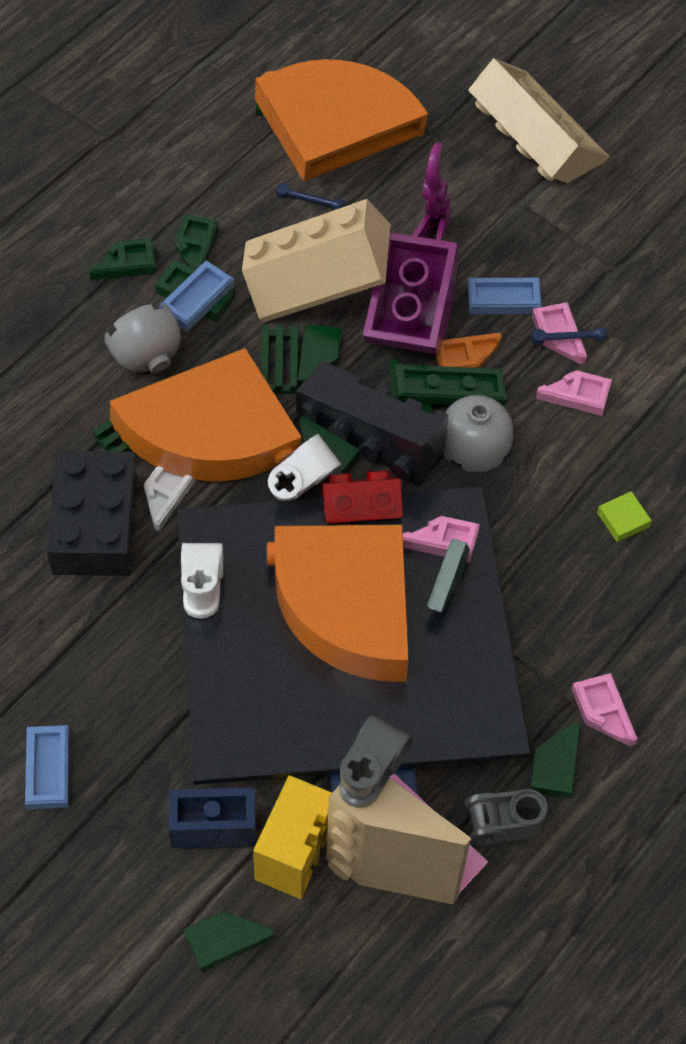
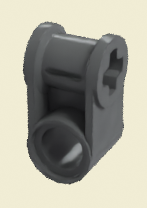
[339,715,413,808]
[464,789,547,846]

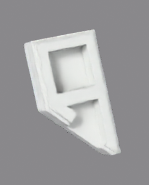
[144,466,196,531]

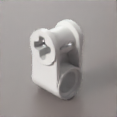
[268,434,342,501]
[181,543,223,619]

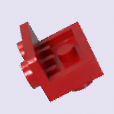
[320,470,403,523]

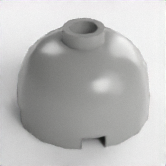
[105,303,181,373]
[444,395,514,471]

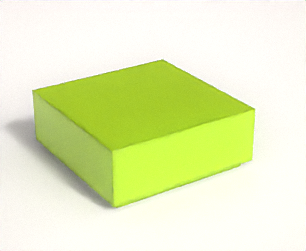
[597,491,652,542]

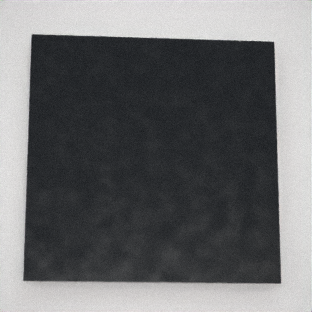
[177,487,530,785]

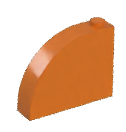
[255,59,428,182]
[110,348,302,481]
[267,525,408,682]

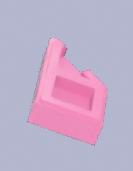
[532,302,587,364]
[536,370,612,416]
[402,516,480,563]
[571,673,637,746]

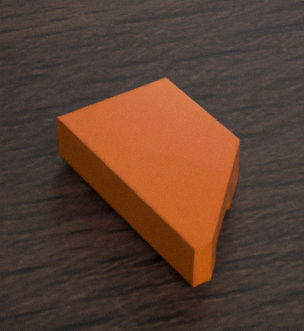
[435,332,502,368]

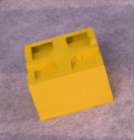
[253,775,332,899]

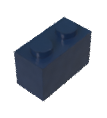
[169,788,256,848]

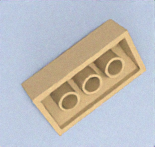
[468,58,610,183]
[242,199,391,323]

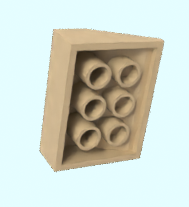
[326,778,471,904]

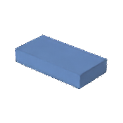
[159,260,234,332]
[467,278,542,314]
[25,725,70,810]

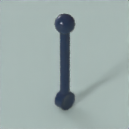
[276,183,346,210]
[531,327,607,345]

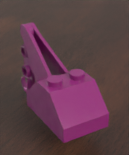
[363,142,459,354]

